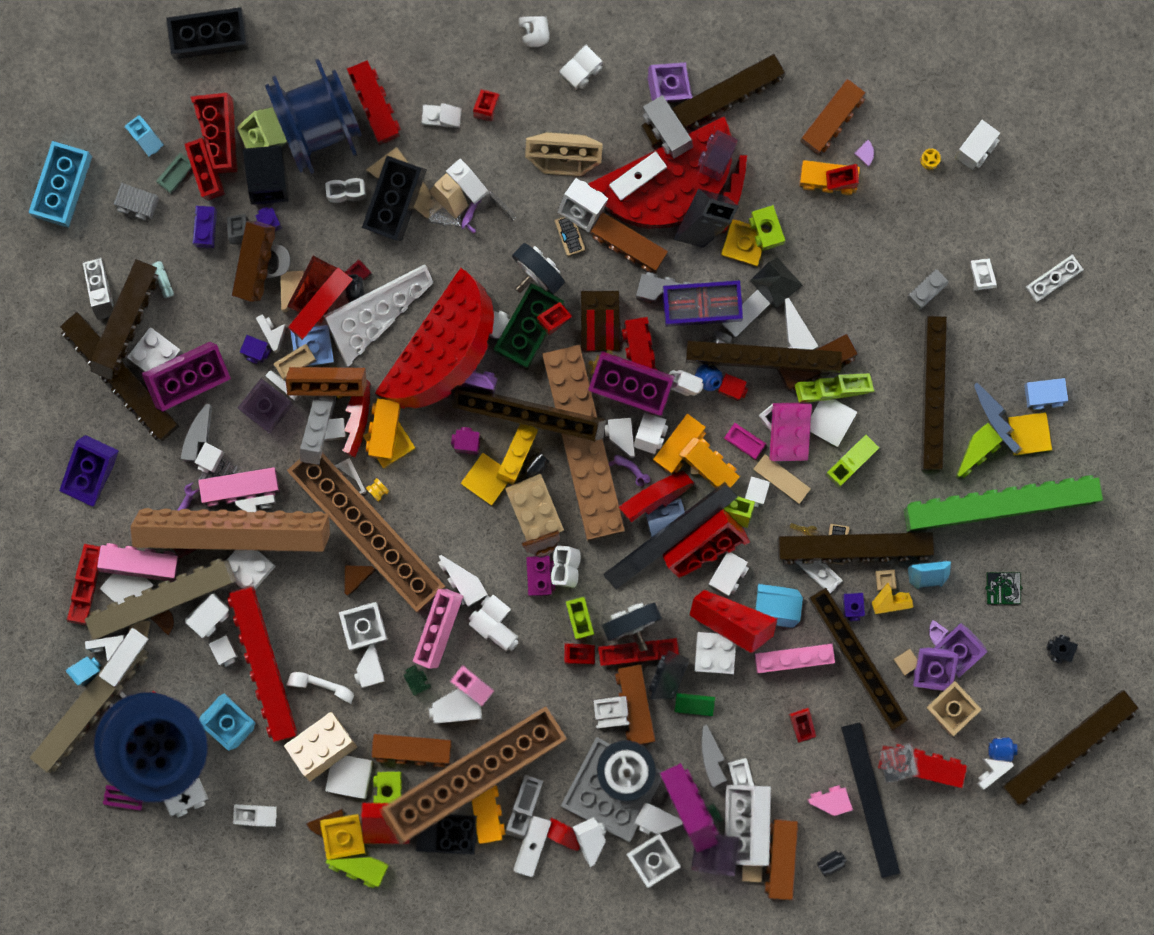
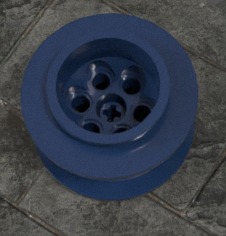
[265,58,362,174]
[94,692,207,802]

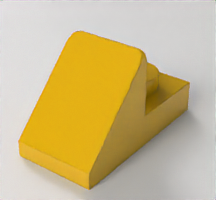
[871,583,913,614]

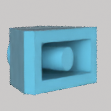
[125,115,163,156]
[66,656,102,687]

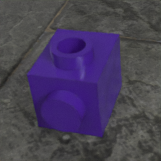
[255,207,282,232]
[240,335,271,364]
[842,593,865,621]

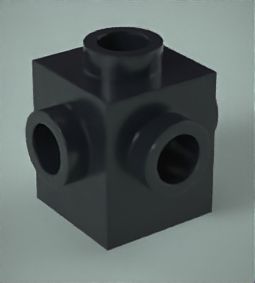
[1046,634,1078,664]

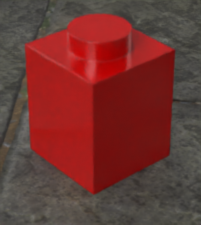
[718,373,749,402]

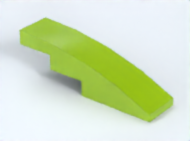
[795,373,874,403]

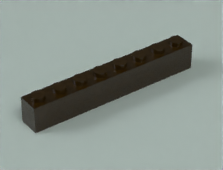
[641,53,785,148]
[60,312,180,442]
[921,316,947,471]
[686,341,842,374]
[453,387,606,441]
[777,532,934,565]
[808,588,908,731]
[1002,690,1139,806]

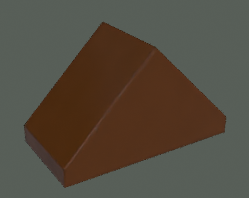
[344,566,376,597]

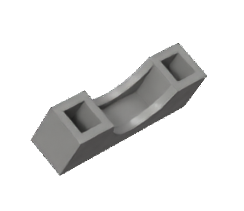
[636,272,693,303]
[300,396,336,465]

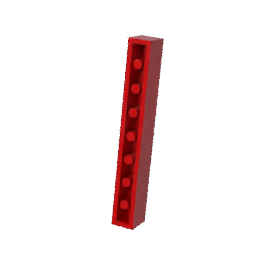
[228,585,297,742]

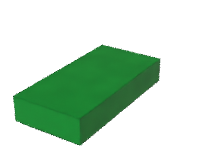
[675,693,715,716]

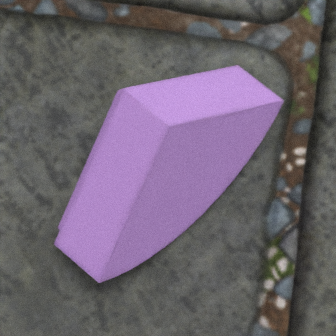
[854,140,874,167]
[929,620,949,646]

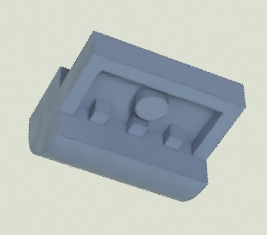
[645,498,685,537]

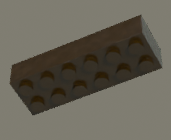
[91,259,159,380]

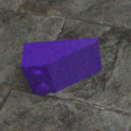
[59,435,119,507]

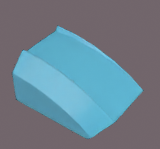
[908,561,951,589]
[755,584,803,628]
[199,693,256,751]

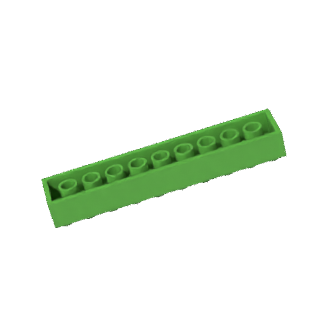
[903,475,1103,532]

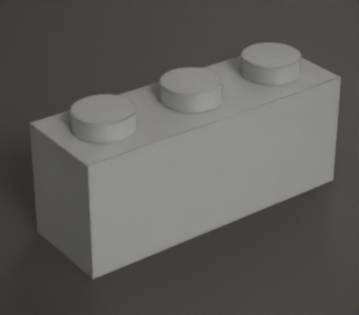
[642,95,693,159]

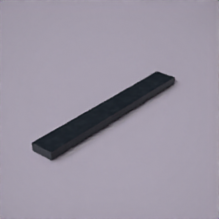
[604,482,738,589]
[841,722,900,878]

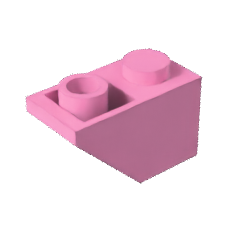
[451,666,494,706]
[807,785,853,816]

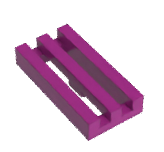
[103,785,143,811]

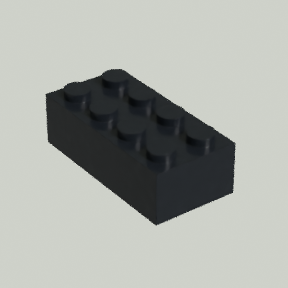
[166,7,249,60]
[362,156,427,241]

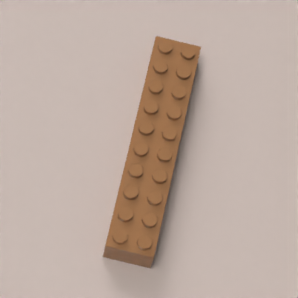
[542,345,625,541]
[287,453,446,613]
[130,508,330,552]
[380,706,567,845]

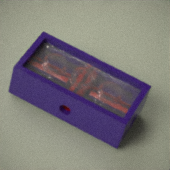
[662,280,743,327]

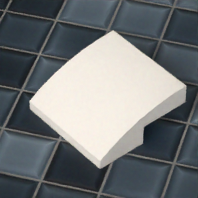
[810,399,857,447]
[325,755,373,799]

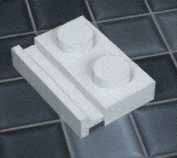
[593,696,629,728]

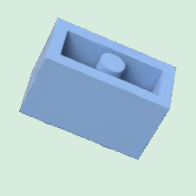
[1024,378,1068,410]

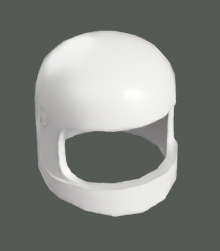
[519,16,549,47]

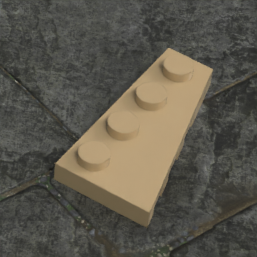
[366,147,442,219]

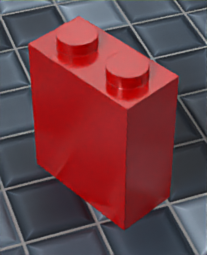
[361,803,410,844]

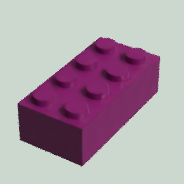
[141,341,231,411]
[588,351,675,416]
[660,763,718,853]

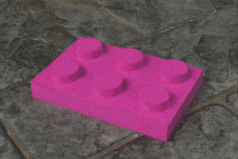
[769,403,812,461]

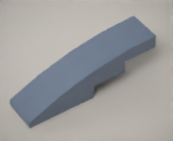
[974,383,1022,454]

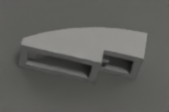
[181,404,212,462]
[701,725,726,787]
[505,775,543,840]

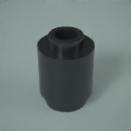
[345,274,365,303]
[522,452,549,479]
[817,850,847,876]

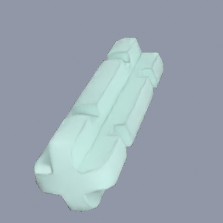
[152,261,174,298]

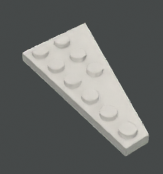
[324,265,433,367]

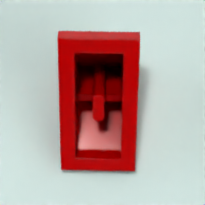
[473,89,499,122]
[826,164,859,190]
[537,302,572,336]
[564,643,595,664]
[788,708,816,743]
[546,817,580,852]

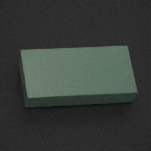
[156,153,192,194]

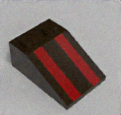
[581,291,619,351]

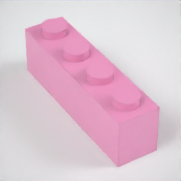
[198,467,280,507]
[97,543,179,582]
[413,589,463,669]
[754,644,835,674]

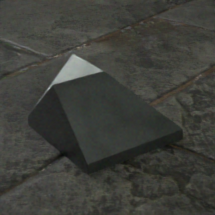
[750,257,803,309]

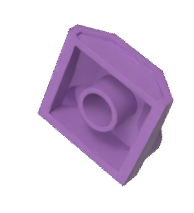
[648,63,693,103]
[457,369,497,393]
[934,623,988,678]
[913,648,958,691]

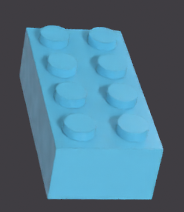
[28,141,92,228]

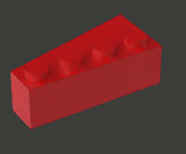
[347,60,401,145]
[662,509,750,578]
[689,590,778,653]

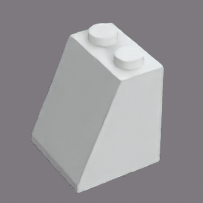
[429,688,482,724]

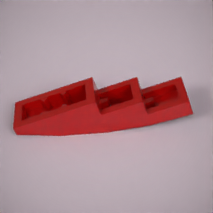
[722,155,747,233]
[288,268,353,340]
[343,379,370,458]
[619,470,695,523]
[67,543,101,626]
[598,638,680,666]

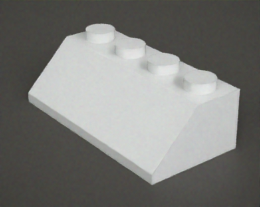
[724,785,771,865]

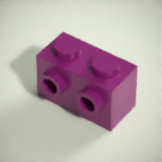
[451,427,481,455]
[526,556,555,596]

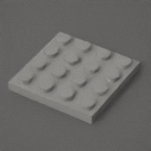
[561,737,663,842]

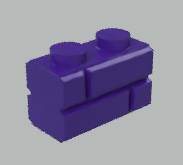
[193,206,217,248]

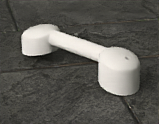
[286,672,354,704]

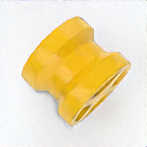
[920,149,941,170]
[366,478,390,502]

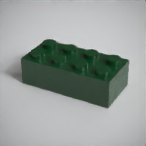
[494,283,565,371]

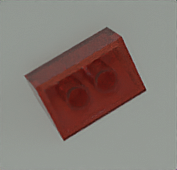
[287,256,347,326]

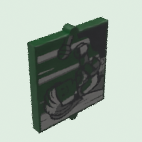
[985,572,1023,604]

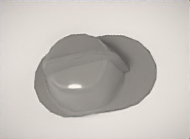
[266,245,290,278]

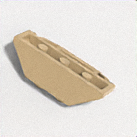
[525,133,603,176]

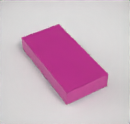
[724,423,766,460]

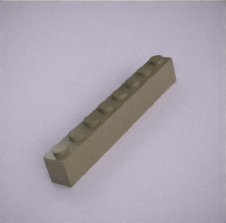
[85,559,237,640]
[30,647,150,773]

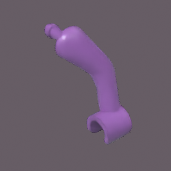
[461,199,482,234]
[608,455,650,486]
[178,482,199,511]

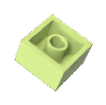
[237,107,287,148]

